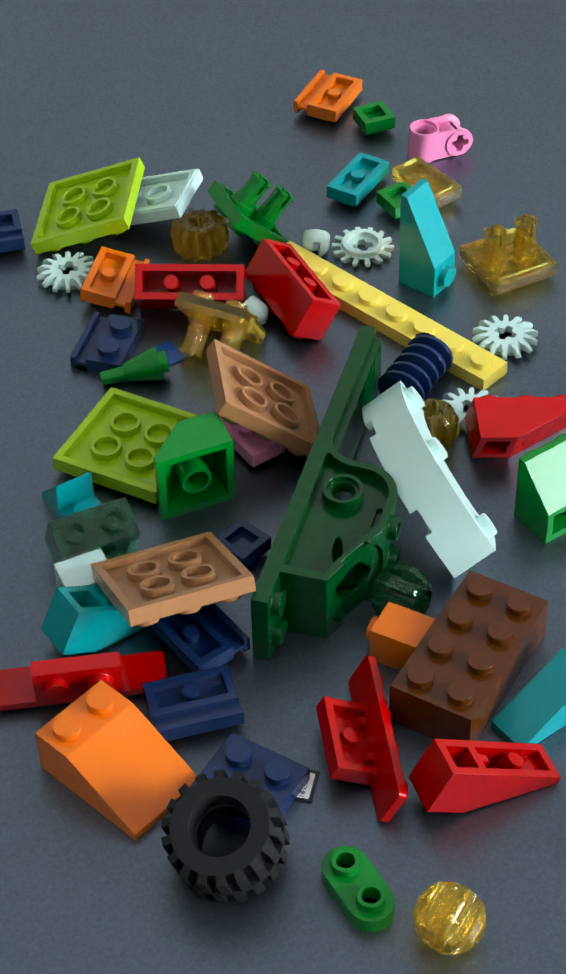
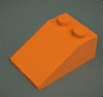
[35,680,197,841]

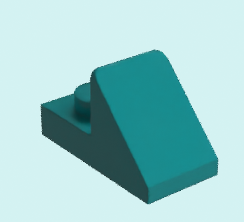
[41,472,115,545]

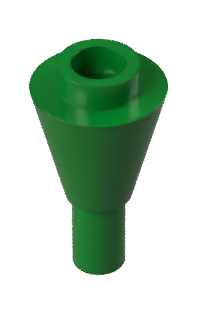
[100,345,170,386]

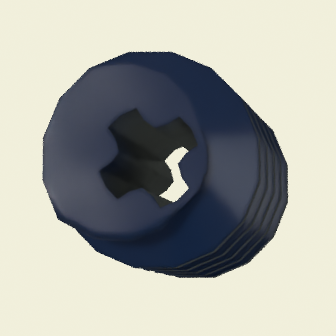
[378,332,454,401]

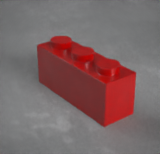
[246,238,341,341]
[134,264,247,310]

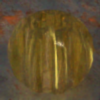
[422,397,460,451]
[413,881,486,955]

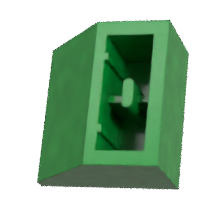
[514,433,566,544]

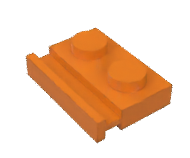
[294,69,362,122]
[80,246,150,313]

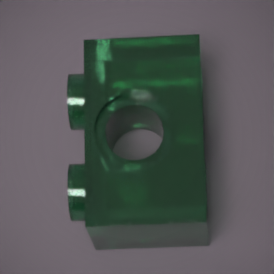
[45,497,141,564]

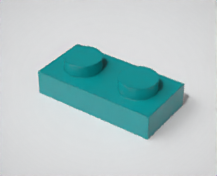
[327,152,389,207]

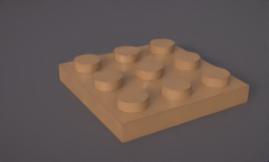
[206,339,320,457]
[91,531,256,627]

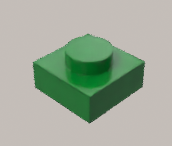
[353,100,395,135]
[376,181,411,219]

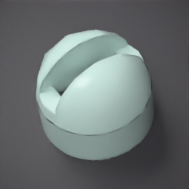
[302,229,330,257]
[237,295,269,328]

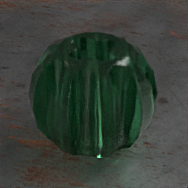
[371,563,432,616]

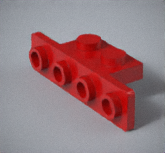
[0,651,167,711]
[316,655,408,823]

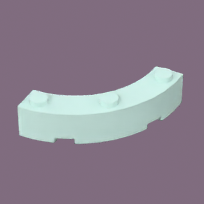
[362,380,497,578]

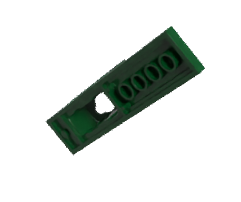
[250,325,402,661]

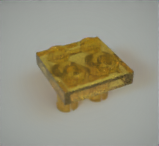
[460,214,558,296]
[174,290,267,359]

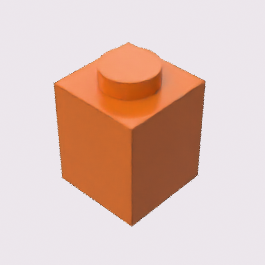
[366,602,436,670]

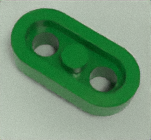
[322,846,395,932]

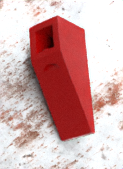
[464,395,566,458]

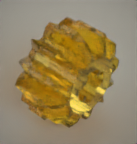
[170,207,229,262]

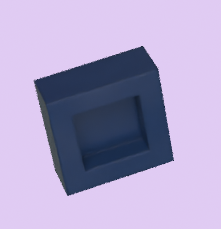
[216,518,271,568]

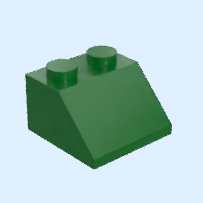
[154,410,236,521]

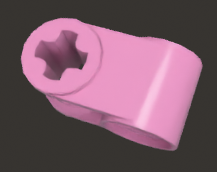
[407,114,473,163]

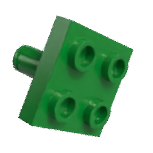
[207,171,294,246]

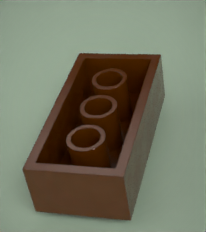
[389,570,548,741]

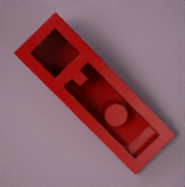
[408,739,561,813]

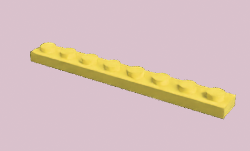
[287,241,508,390]

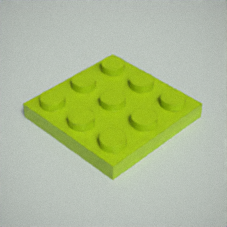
[30,157,145,255]
[52,387,198,504]

